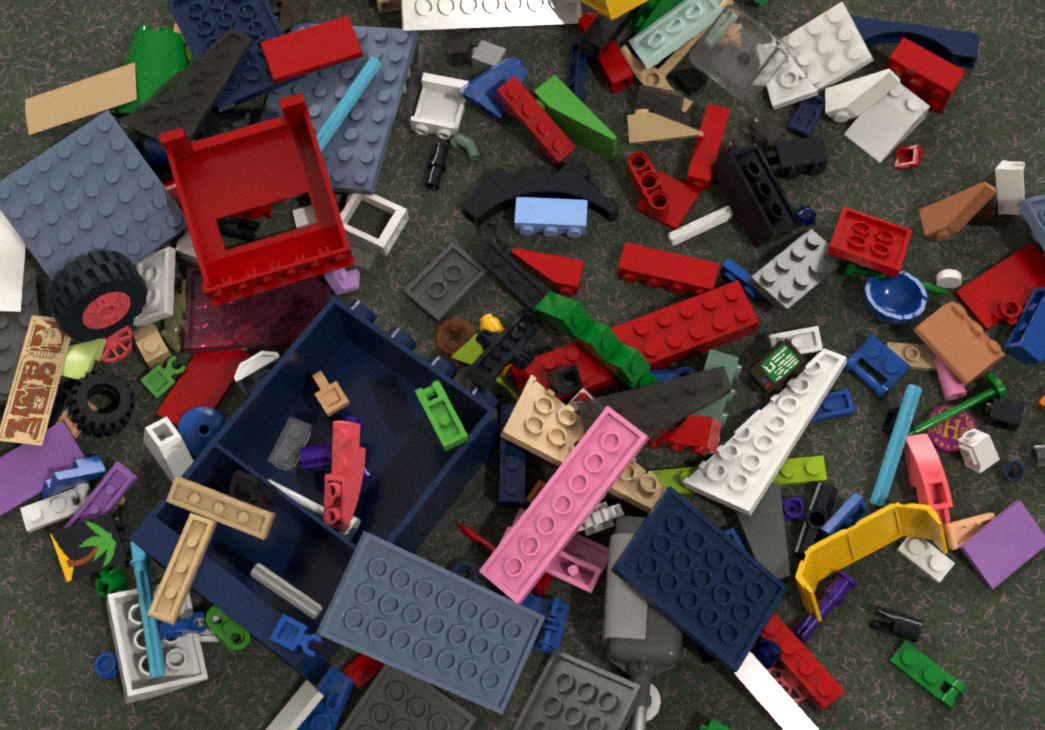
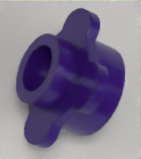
[781,496,806,523]

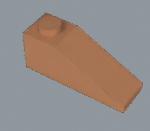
[919,181,997,241]

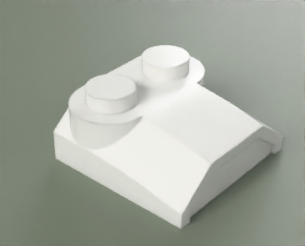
[234,351,281,398]

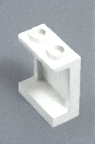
[410,73,468,140]

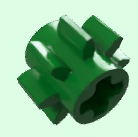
[94,567,128,599]

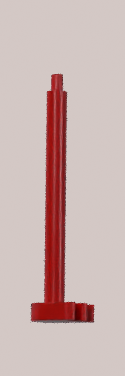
[458,523,553,597]

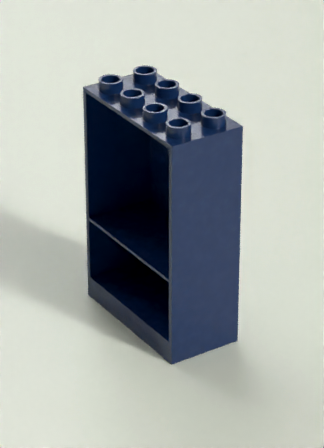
[129,296,500,684]

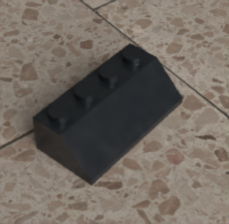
[710,144,803,248]

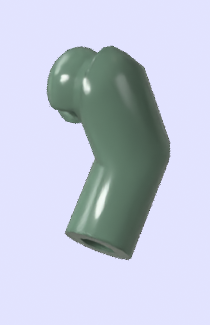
[449,133,481,161]

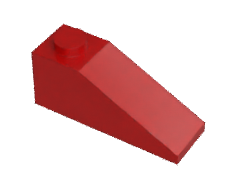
[512,248,584,297]

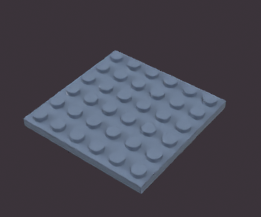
[0,110,188,280]

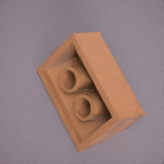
[913,301,1005,385]

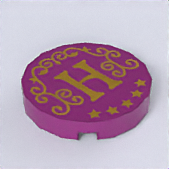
[925,404,976,454]

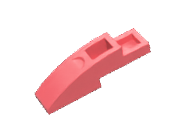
[324,420,366,530]
[904,434,953,534]

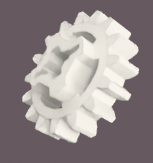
[576,501,625,536]

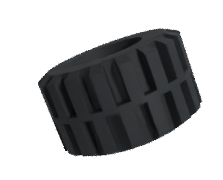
[68,370,135,438]

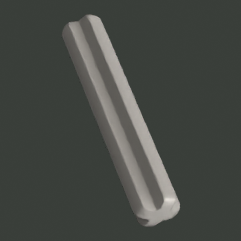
[250,563,323,619]

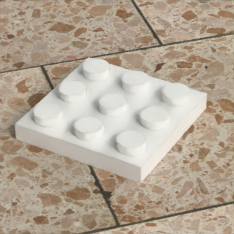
[782,2,874,93]

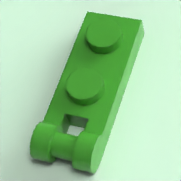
[414,380,469,452]

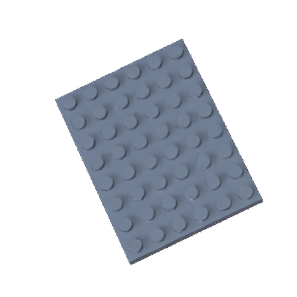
[259,23,418,195]

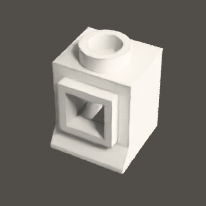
[957,429,1000,473]

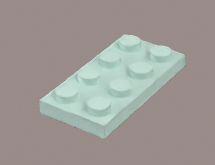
[628,0,725,70]

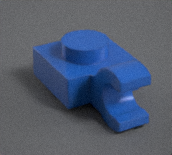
[159,612,206,640]

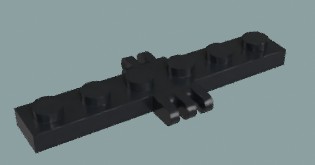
[464,311,542,389]

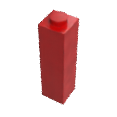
[578,11,633,94]
[686,103,730,192]

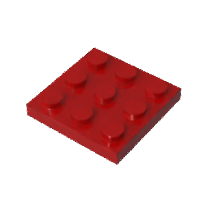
[827,206,912,278]

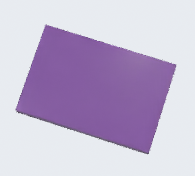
[959,501,1045,589]

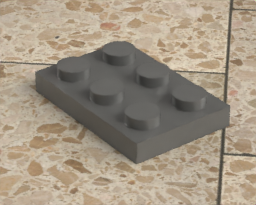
[403,241,488,324]

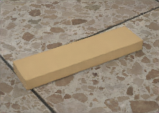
[166,476,275,540]
[147,513,217,625]

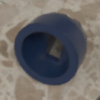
[1003,461,1025,481]

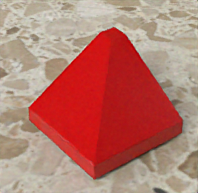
[895,144,923,169]

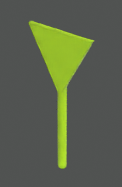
[451,334,519,401]

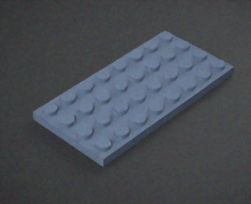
[316,531,546,715]

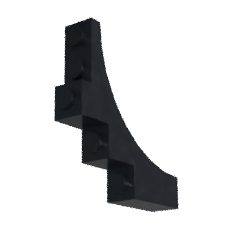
[460,158,619,228]

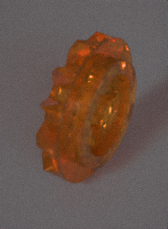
[436,318,475,355]

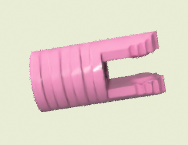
[935,356,967,401]

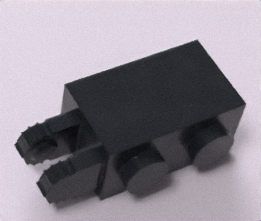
[764,136,828,179]

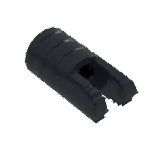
[217,216,261,241]
[869,606,923,643]

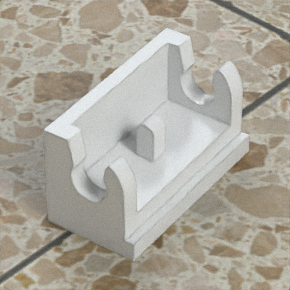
[995,160,1025,215]

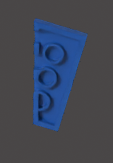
[297,666,354,730]

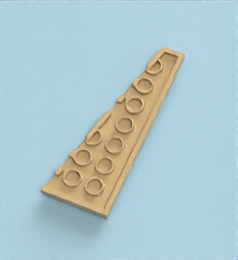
[500,375,695,513]

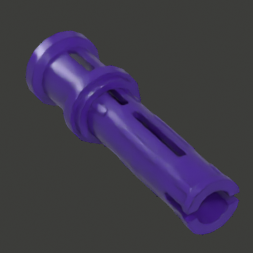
[792,570,857,642]

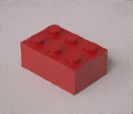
[885,37,965,114]

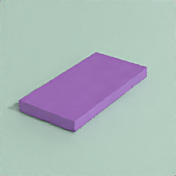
[0,420,87,516]

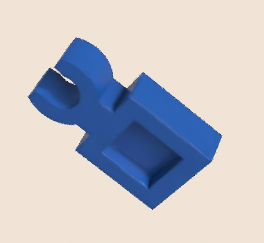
[270,614,324,657]

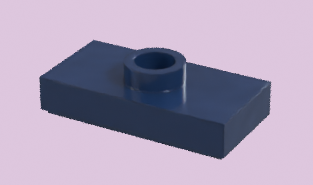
[787,95,825,138]

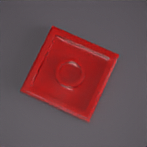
[635,171,700,230]

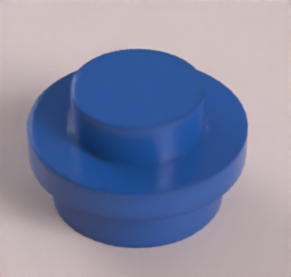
[94,652,119,679]

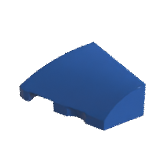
[41,455,106,499]

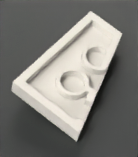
[756,40,819,110]

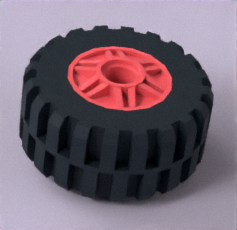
[46,250,148,342]

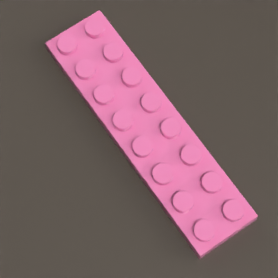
[479,406,649,604]

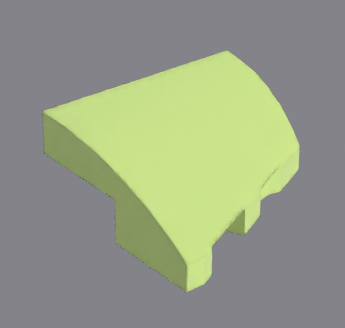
[61,338,107,380]

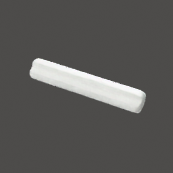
[668,206,734,246]

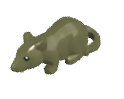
[160,279,191,353]

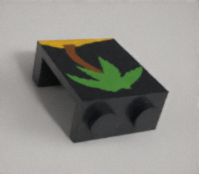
[50,512,132,583]

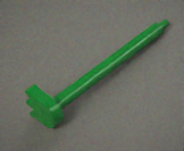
[844,260,949,295]
[908,372,1007,436]

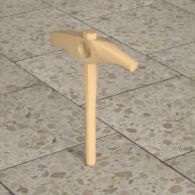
[620,0,733,113]

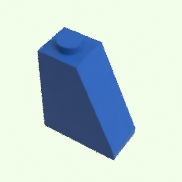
[457,57,529,118]

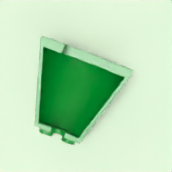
[110,26,202,118]

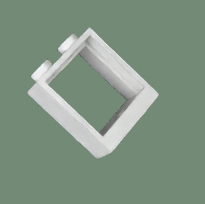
[340,193,409,256]

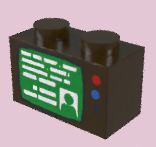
[746,338,807,393]

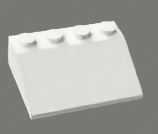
[106,584,208,704]

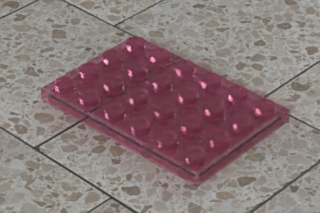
[184,267,332,354]

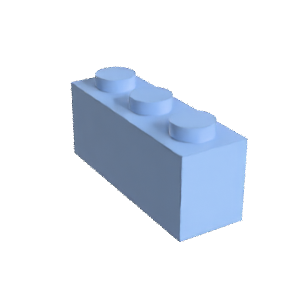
[515,197,588,238]

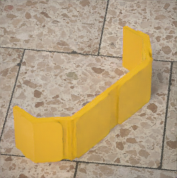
[795,502,948,622]

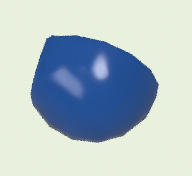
[864,271,928,325]

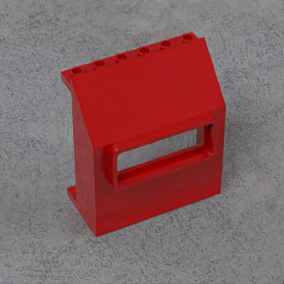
[158,93,355,308]

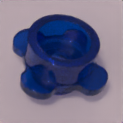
[796,203,817,227]
[753,639,781,669]

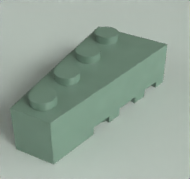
[690,349,742,455]

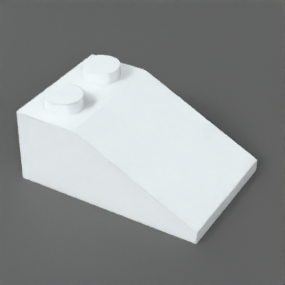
[844,83,930,164]

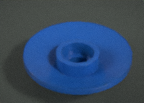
[178,406,226,456]

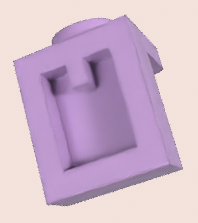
[324,268,360,295]

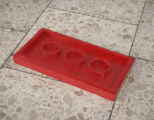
[260,16,363,83]
[954,242,1045,332]
[156,333,251,433]

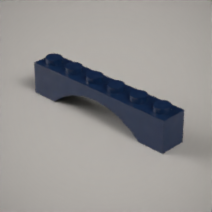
[850,15,980,68]

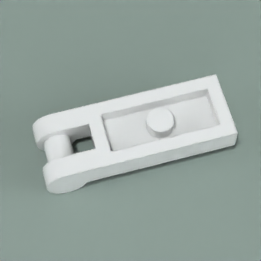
[20,483,91,533]

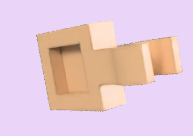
[312,370,350,417]

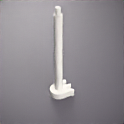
[268,479,360,541]

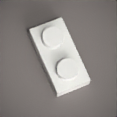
[768,326,823,355]
[896,537,955,584]

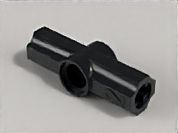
[793,482,839,560]

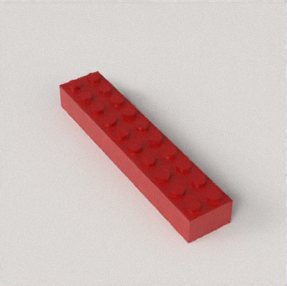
[511,280,759,405]

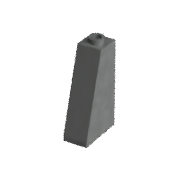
[729,481,791,585]

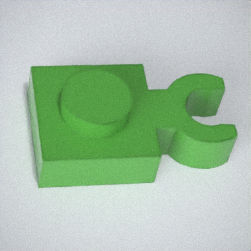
[140,355,186,398]

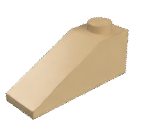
[627,109,704,144]

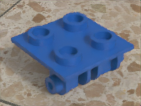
[520,594,570,654]

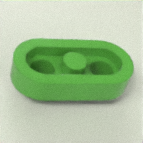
[204,606,250,651]

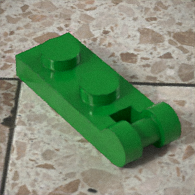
[889,640,966,709]

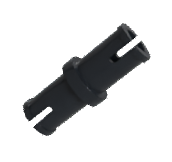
[425,143,449,191]

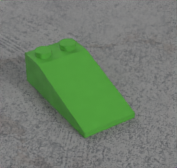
[533,75,617,161]

